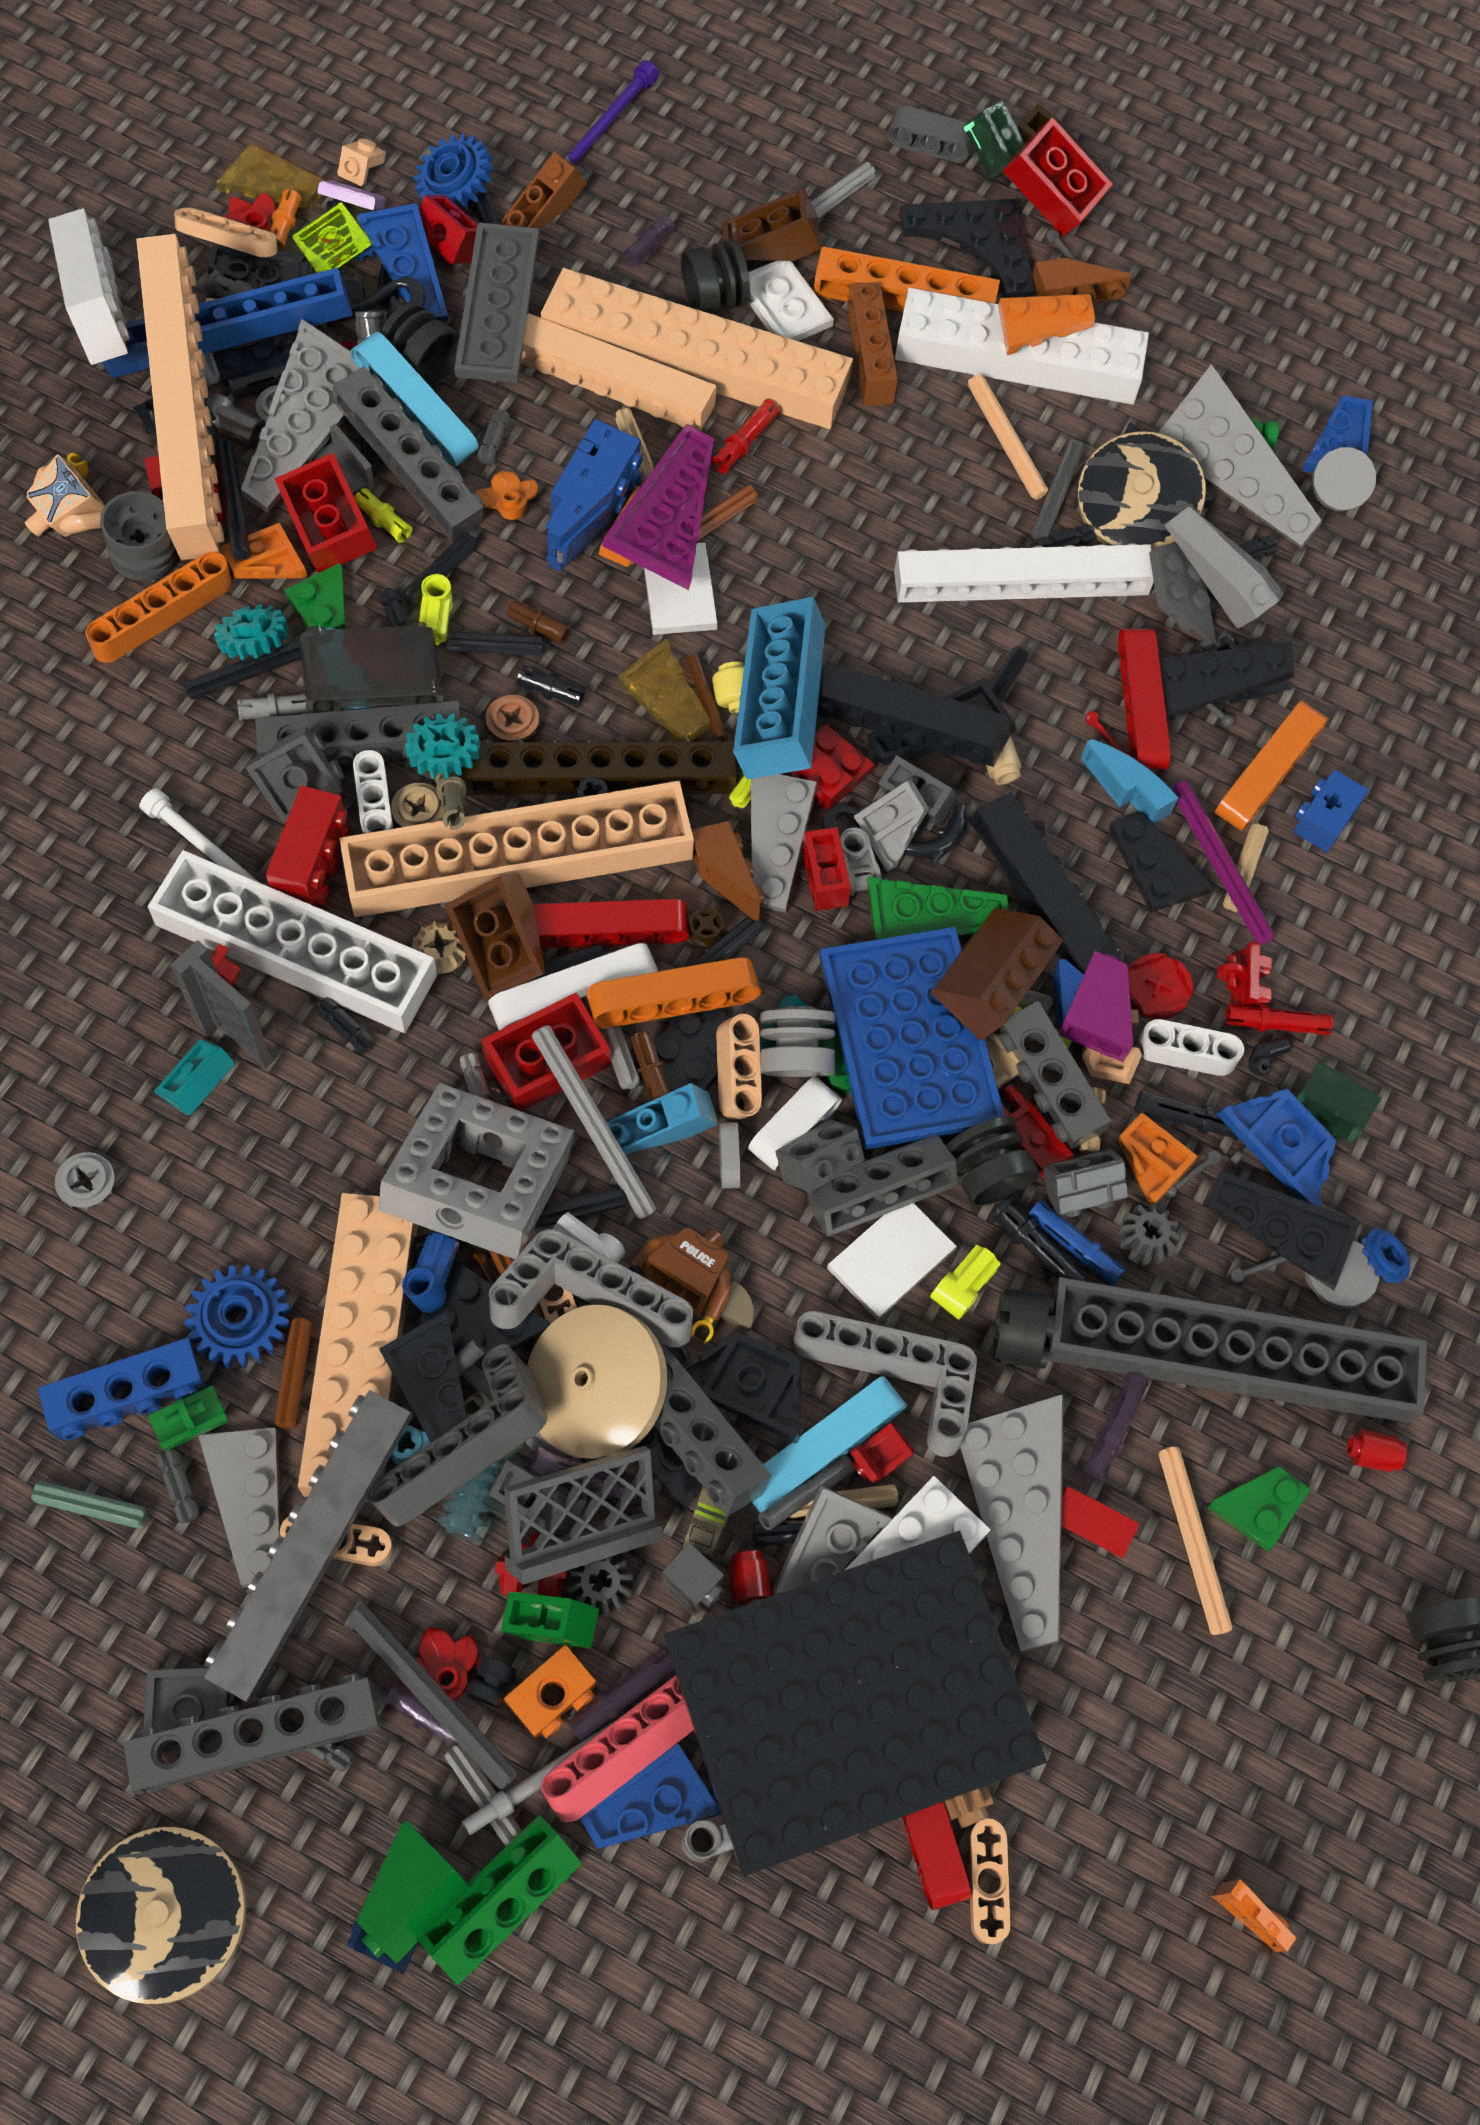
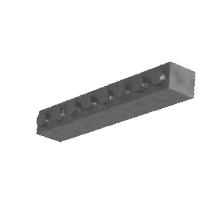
[204,1390,414,1702]

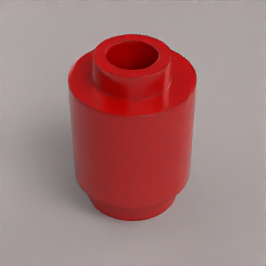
[1347,1428,1407,1473]
[729,1550,772,1606]

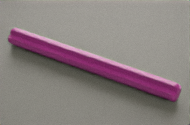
[1172,781,1274,945]

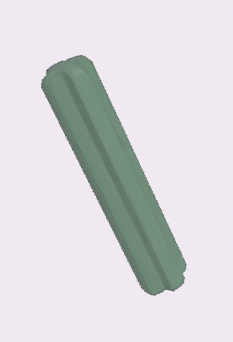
[31,1481,147,1529]

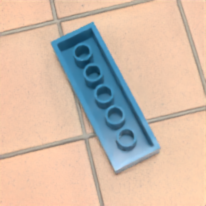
[733,596,826,780]

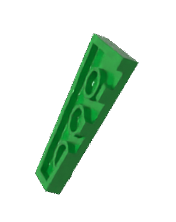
[866,877,1009,940]

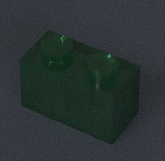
[963,100,1025,180]
[1296,1061,1382,1142]

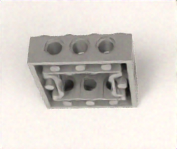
[378,1083,574,1259]

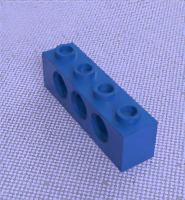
[38,1338,206,1441]

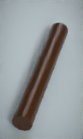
[687,654,728,741]

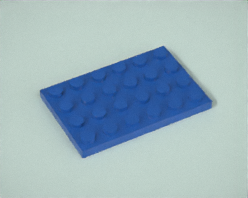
[819,927,1004,1150]

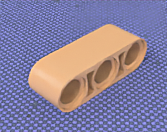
[716,1014,762,1121]

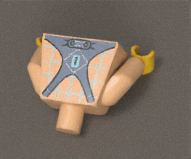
[24,453,105,537]

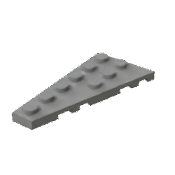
[241,319,359,513]
[1158,364,1322,549]
[960,1394,1064,1652]

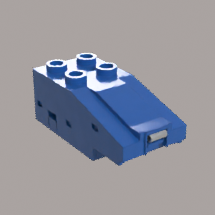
[546,419,643,571]

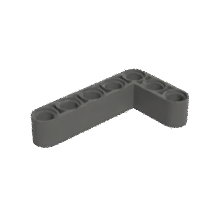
[368,1344,548,1526]

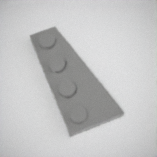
[751,774,817,913]
[198,1428,281,1588]

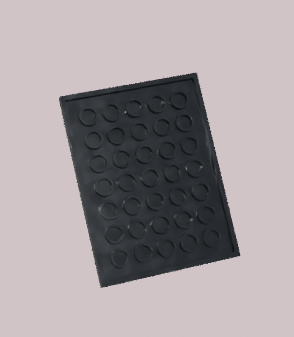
[663,1530,1048,1877]

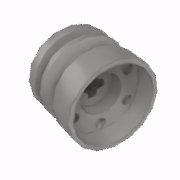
[760,1006,835,1077]

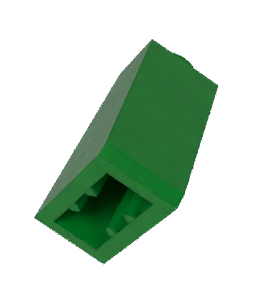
[356,1820,469,1964]

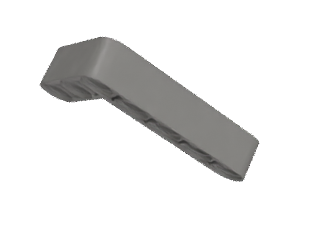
[489,1229,693,1347]
[793,1311,977,1457]

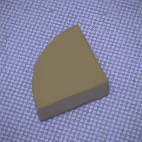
[720,1281,754,1332]

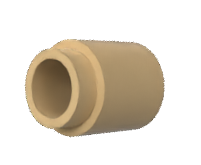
[986,736,1021,785]

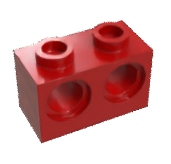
[802,827,851,911]

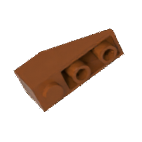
[499,152,587,229]
[1032,258,1132,303]
[691,821,764,921]

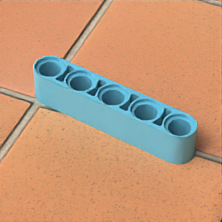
[351,332,479,468]
[752,1376,907,1513]

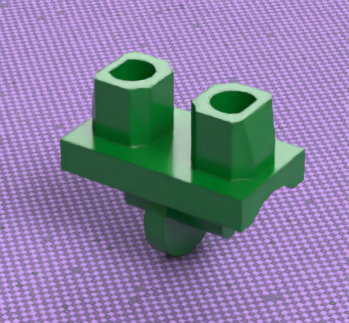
[148,1385,229,1452]

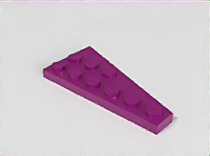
[602,424,714,591]

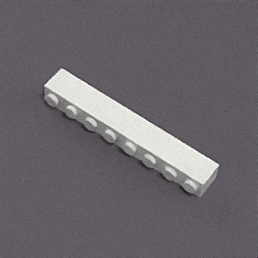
[894,543,1154,603]

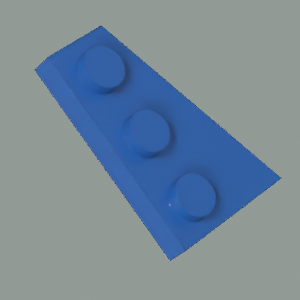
[1301,395,1373,473]
[579,1743,721,1850]

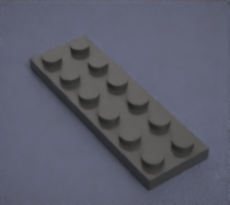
[454,223,539,383]

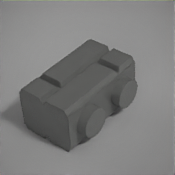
[1043,1149,1128,1217]

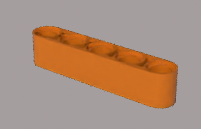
[85,552,232,663]
[1214,700,1329,832]
[586,958,761,1028]

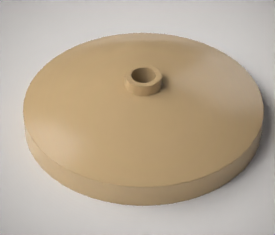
[527,1305,667,1459]

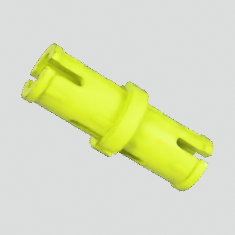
[354,488,412,543]

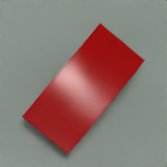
[1062,1486,1140,1558]

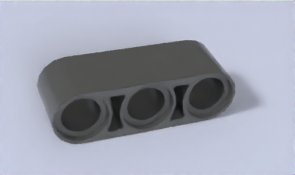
[887,106,976,163]

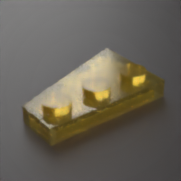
[216,144,325,209]
[618,639,710,741]

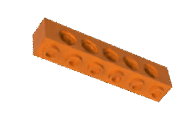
[814,246,1000,312]

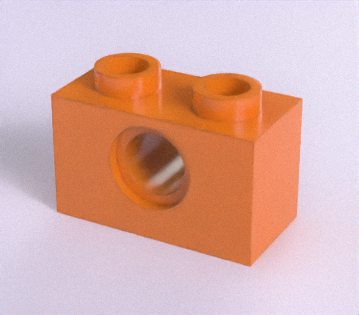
[504,1644,597,1740]

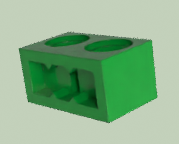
[501,1591,599,1649]

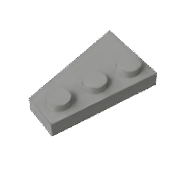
[772,1485,892,1595]

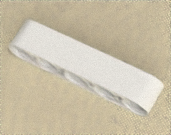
[488,943,659,1030]

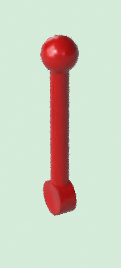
[1085,711,1132,757]

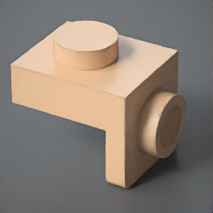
[338,139,386,186]
[1082,1046,1142,1084]

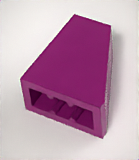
[1058,951,1133,1063]

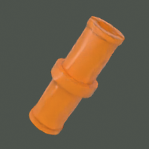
[269,189,302,251]

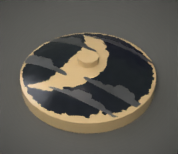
[1078,432,1206,551]
[76,1827,247,2004]

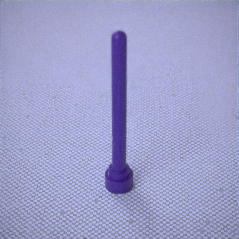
[568,60,659,163]

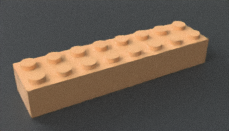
[298,1193,418,1502]

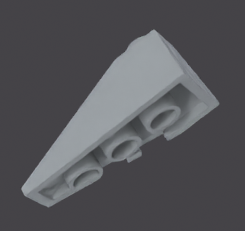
[1164,506,1284,629]

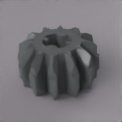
[1117,1203,1181,1266]
[568,1556,633,1618]

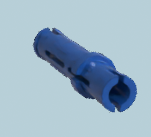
[1027,1200,1126,1286]

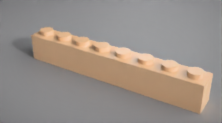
[521,313,716,431]

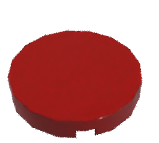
[1128,953,1194,1019]

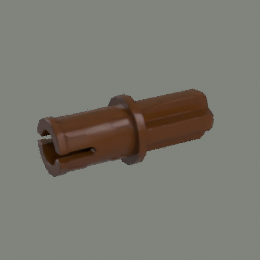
[507,600,571,645]
[631,1031,670,1101]

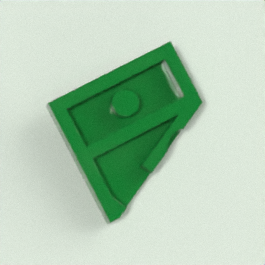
[284,563,346,640]
[1207,1467,1311,1552]

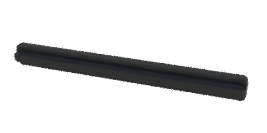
[413,1186,627,1258]

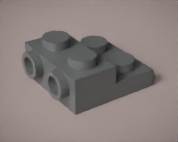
[245,726,344,824]

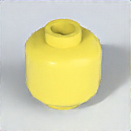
[712,661,744,713]

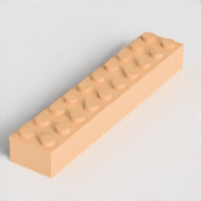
[136,234,224,560]
[541,268,853,429]
[339,781,694,918]

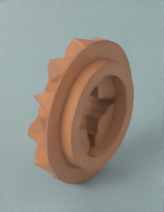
[486,695,539,742]

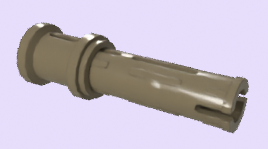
[435,768,467,830]

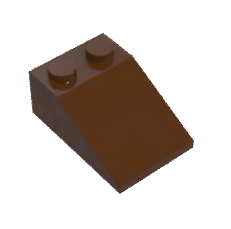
[722,187,821,261]
[444,874,545,1001]

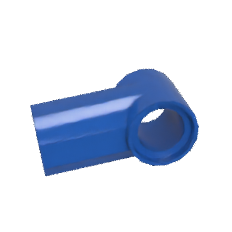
[402,1232,460,1313]

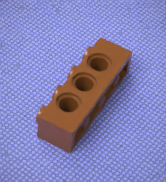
[847,282,898,406]

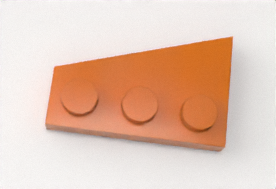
[998,294,1095,356]

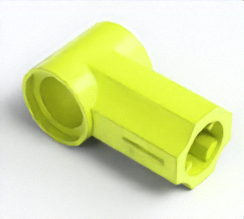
[417,574,453,645]
[930,1245,1001,1320]

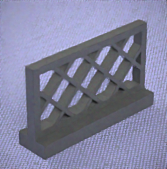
[170,940,273,1069]
[504,1446,663,1585]

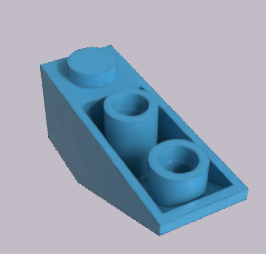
[606,1083,719,1155]

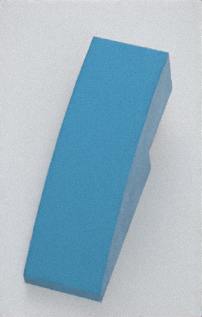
[1081,739,1178,825]

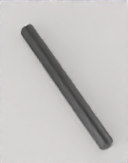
[347,1604,517,1789]

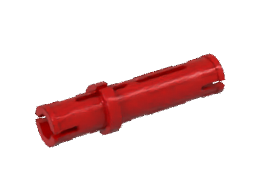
[711,399,780,474]
[1225,1004,1333,1036]

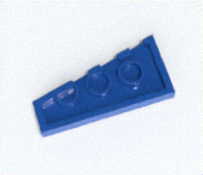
[357,203,448,322]

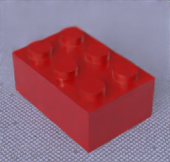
[1002,117,1113,237]
[274,453,378,573]
[266,785,351,908]
[481,992,611,1112]

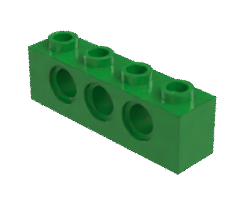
[419,1815,582,1986]

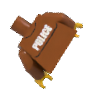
[631,1228,731,1344]

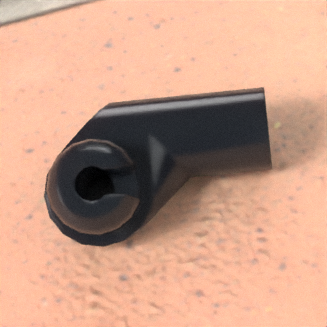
[1248,1036,1291,1076]

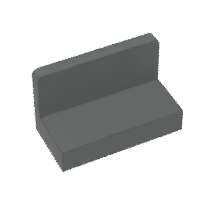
[312,424,375,497]

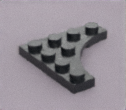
[899,199,1036,298]

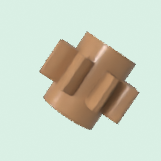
[944,1785,994,1829]

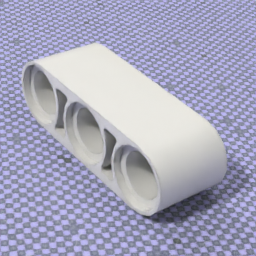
[353,750,394,834]
[1136,1019,1244,1076]
[748,1076,842,1172]

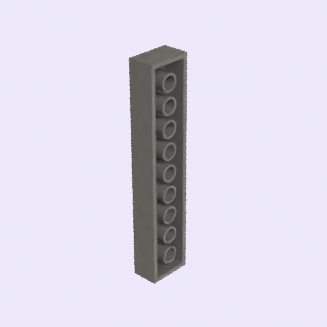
[1046,1277,1427,1423]

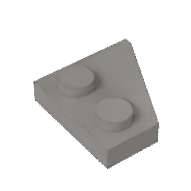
[854,779,929,872]

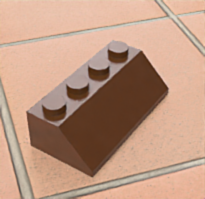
[930,908,1064,1041]

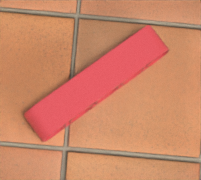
[541,1675,694,1823]

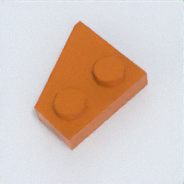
[220,523,307,579]
[1117,1113,1198,1205]
[1211,1879,1296,1952]

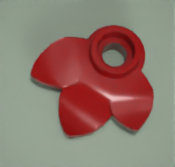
[221,193,275,231]
[414,1627,479,1701]

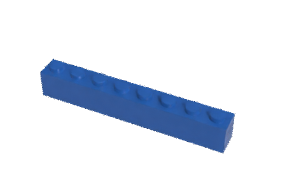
[102,268,353,378]

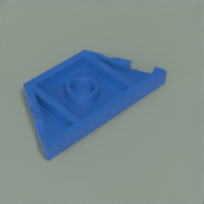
[1216,1089,1336,1207]

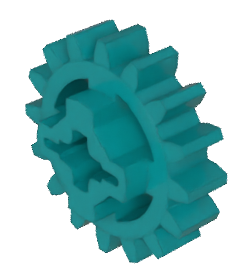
[214,604,289,660]
[405,713,480,779]

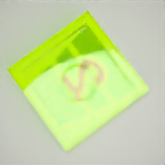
[292,202,372,273]

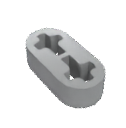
[719,1122,740,1189]

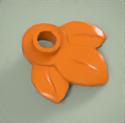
[475,471,538,520]

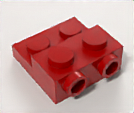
[782,724,875,810]

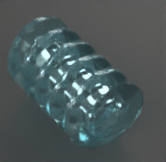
[438,1461,504,1542]

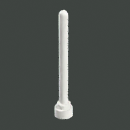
[139,788,260,883]

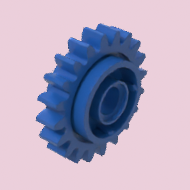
[413,133,494,209]
[184,1265,291,1369]

